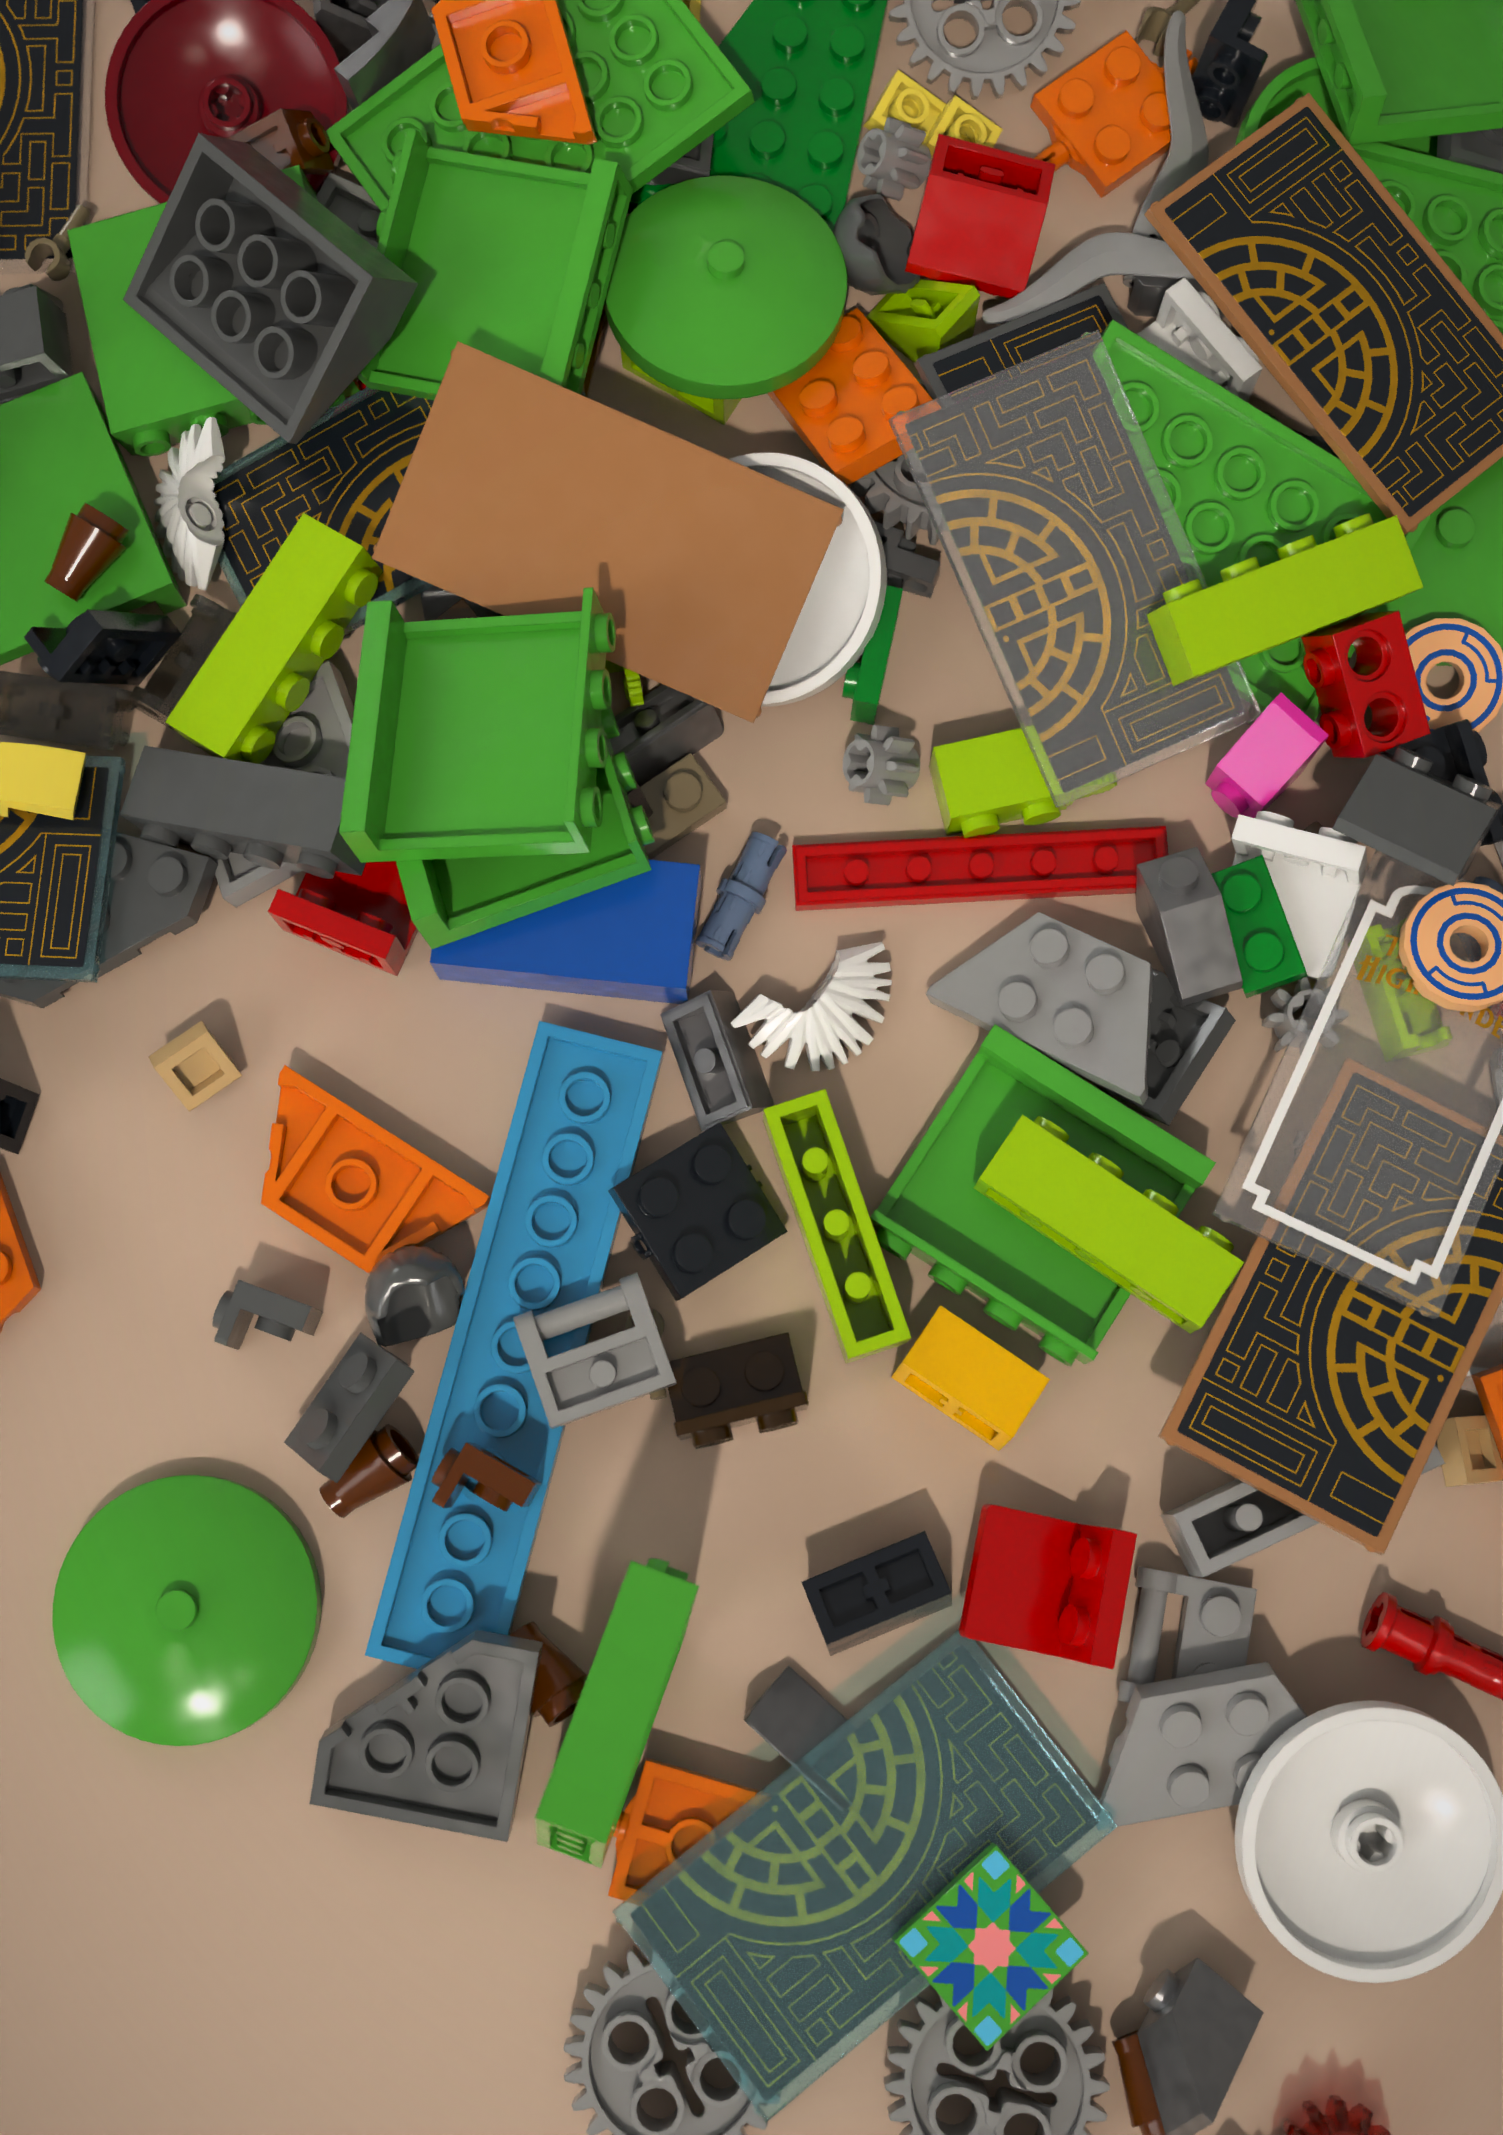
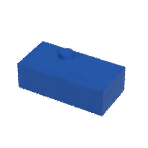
[430,859,702,1004]

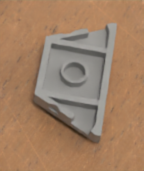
[926,912,1153,1106]
[1090,1662,1308,1830]

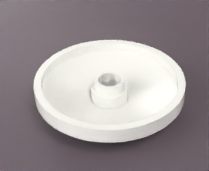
[729,452,887,707]
[1235,1701,1503,1983]

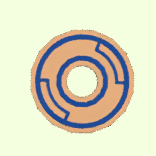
[1405,618,1503,733]
[1398,882,1503,1012]

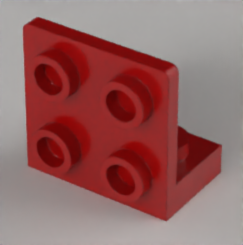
[268,861,418,976]
[959,1504,1137,1670]

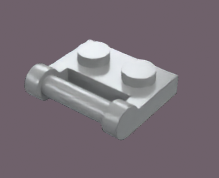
[513,1272,677,1429]
[1117,1566,1257,1703]

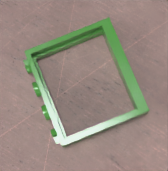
[535,1558,699,1868]

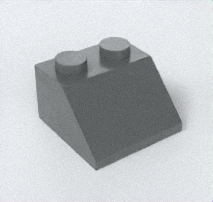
[1332,746,1502,886]

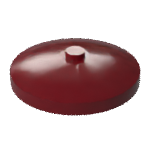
[105,0,349,204]

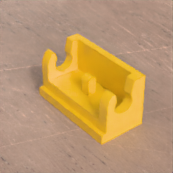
[891,1305,1050,1451]

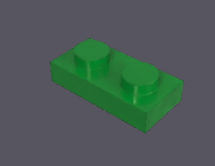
[842,585,903,725]
[1211,855,1307,998]

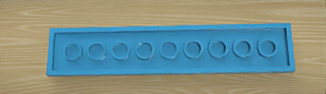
[365,1021,663,1669]

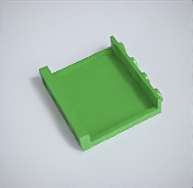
[1295,0,1503,145]
[357,128,633,400]
[67,165,362,456]
[0,372,187,666]
[339,587,616,863]
[396,706,655,949]
[870,1024,1216,1367]

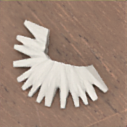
[154,417,225,590]
[730,942,892,1071]

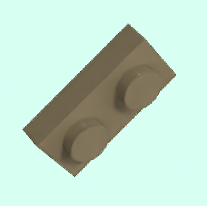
[640,753,727,860]

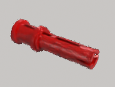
[1361,1592,1503,1700]

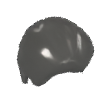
[833,194,921,296]
[365,1246,465,1347]

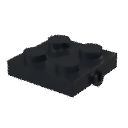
[608,1122,788,1301]

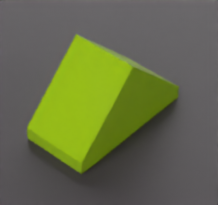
[866,279,980,363]

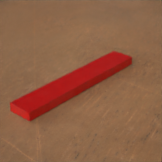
[792,826,1169,911]

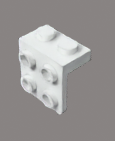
[1137,277,1263,402]
[1231,811,1368,981]

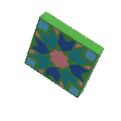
[891,1842,1089,2051]

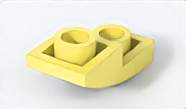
[864,70,1003,161]
[0,742,86,820]

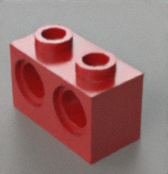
[1301,611,1431,758]

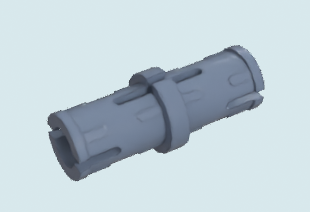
[695,832,787,961]

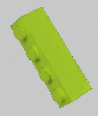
[165,513,383,764]
[1146,513,1424,687]
[763,1089,912,1364]
[974,1114,1244,1334]

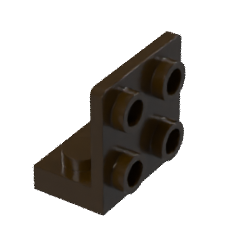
[668,1332,809,1449]

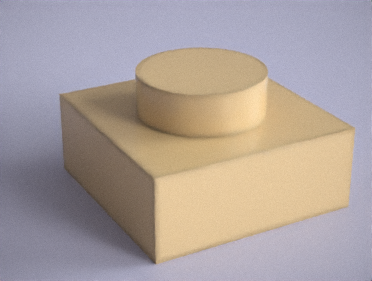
[148,1020,242,1112]
[1436,1415,1503,1487]

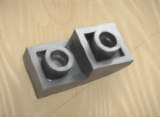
[334,0,435,110]

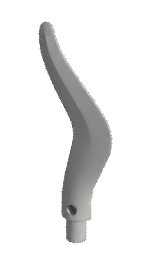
[1123,10,1209,289]
[982,232,1195,324]

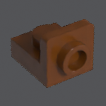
[227,108,334,175]
[431,1442,542,1512]

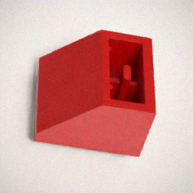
[905,134,1056,299]

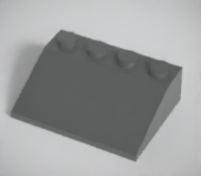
[123,133,418,444]

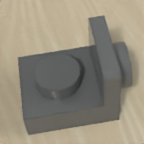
[212,1279,323,1350]

